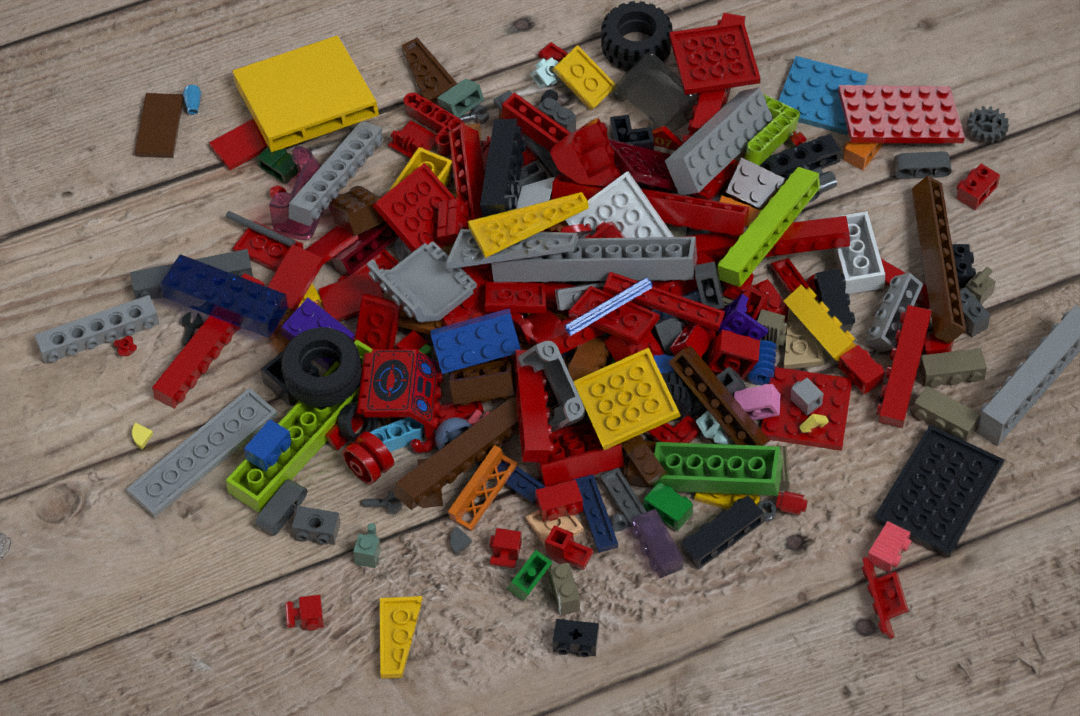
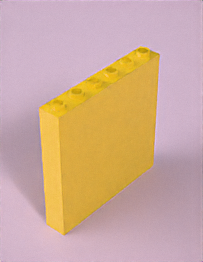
[232,35,379,152]

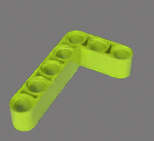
[744,93,800,166]

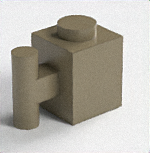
[965,267,996,305]

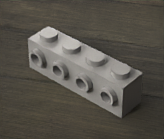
[865,272,923,353]

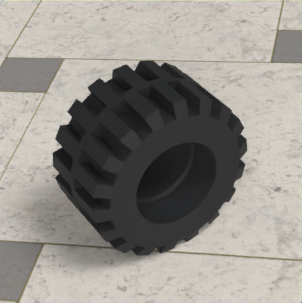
[661,372,692,421]

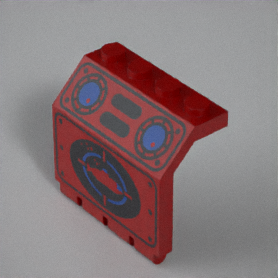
[357,349,444,438]

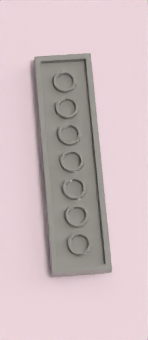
[126,388,278,518]

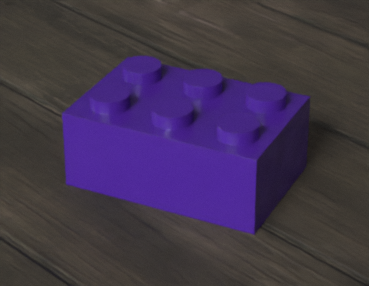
[282,298,355,371]

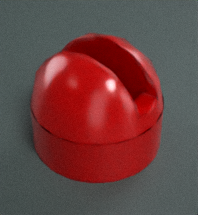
[269,185,286,202]

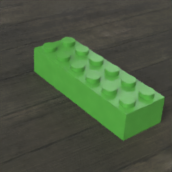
[653,442,783,496]

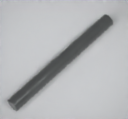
[226,211,296,247]

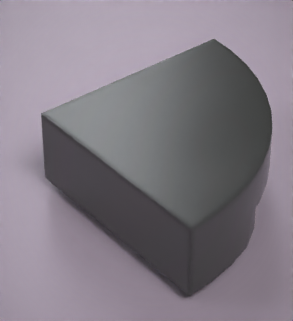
[450,527,472,556]

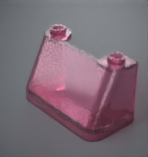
[269,146,325,240]

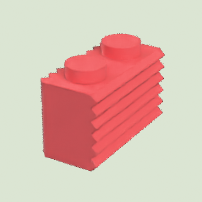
[868,521,912,573]

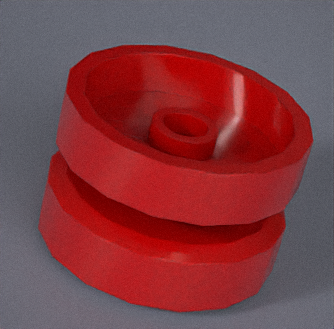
[342,431,395,485]

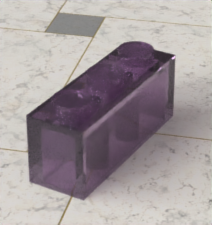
[631,509,683,578]

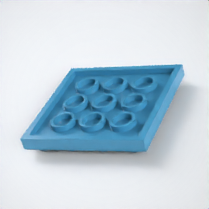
[778,56,868,135]

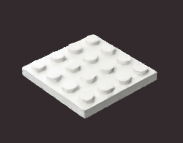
[566,172,674,239]

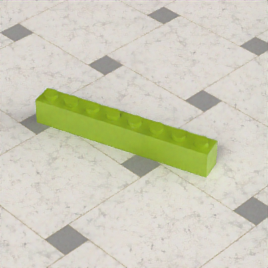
[717,167,820,287]

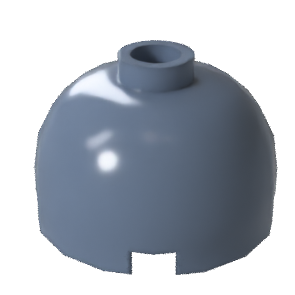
[435,417,472,450]

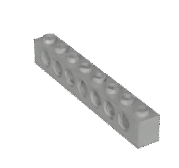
[288,121,383,226]

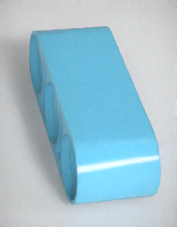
[370,417,425,452]

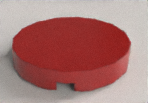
[552,223,592,236]

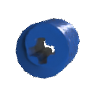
[748,340,777,386]

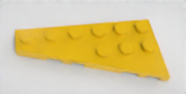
[468,192,589,258]

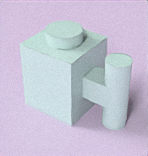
[696,411,734,445]

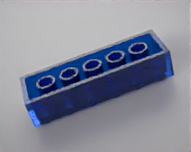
[161,254,288,338]

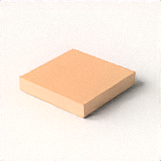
[526,510,584,546]

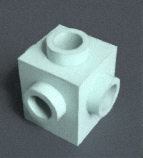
[530,57,560,89]

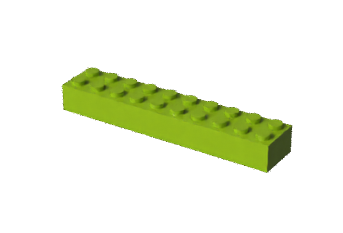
[226,340,373,513]

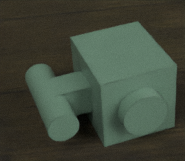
[354,523,381,568]

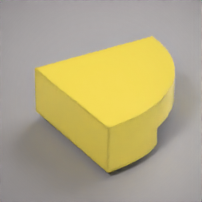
[799,414,829,433]
[132,423,153,449]

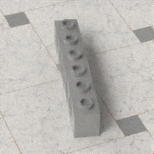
[35,295,159,364]

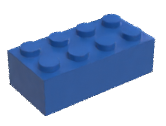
[431,309,521,374]

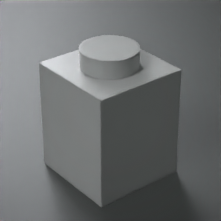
[790,378,824,415]

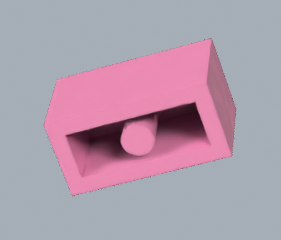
[734,384,780,420]

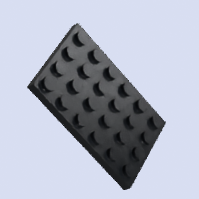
[873,425,1005,558]

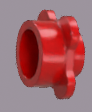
[790,131,807,146]
[114,336,137,356]

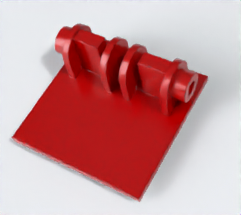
[388,120,437,159]

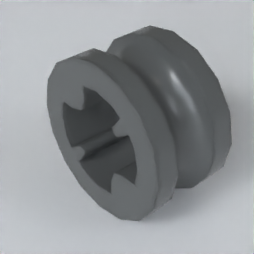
[758,500,776,522]

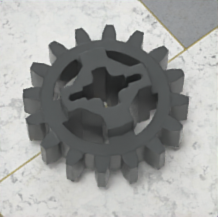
[966,106,1009,144]

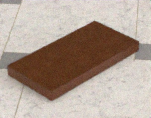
[135,93,184,158]

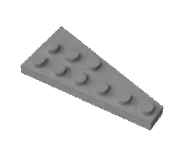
[446,229,578,269]

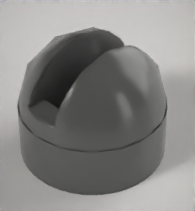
[610,513,628,532]

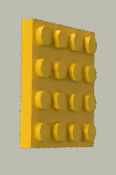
[573,348,680,450]

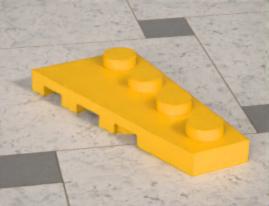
[380,596,423,679]

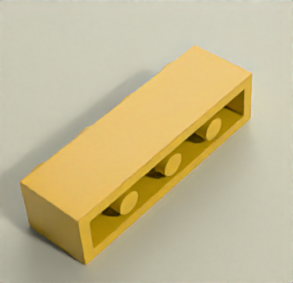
[784,285,857,362]

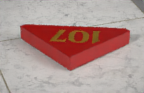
[652,126,682,151]

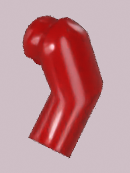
[410,433,436,453]

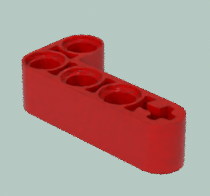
[403,92,464,156]

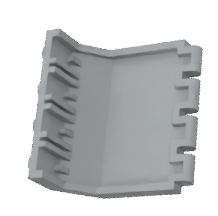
[367,242,477,322]

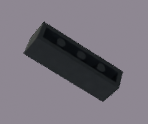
[681,495,764,570]

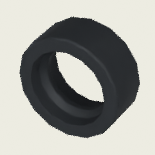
[338,402,378,441]

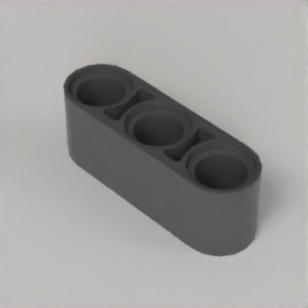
[894,151,952,179]
[255,479,308,536]

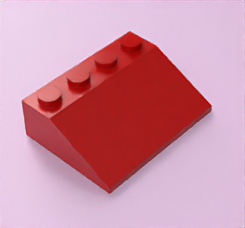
[534,420,625,487]

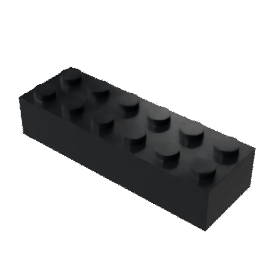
[480,119,526,217]

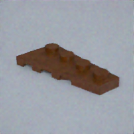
[402,37,457,103]

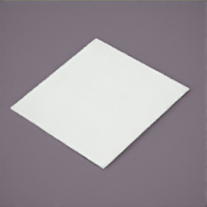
[517,177,555,209]

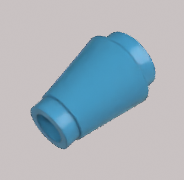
[183,85,202,115]

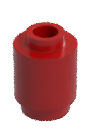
[776,491,808,515]

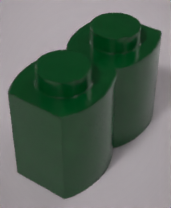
[256,147,302,184]

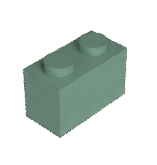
[437,78,484,118]

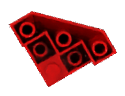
[550,118,621,187]

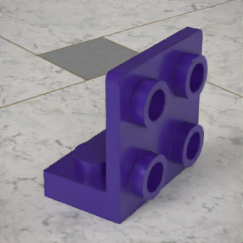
[715,294,768,340]

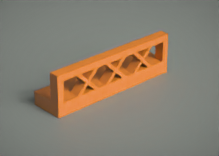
[448,445,518,532]

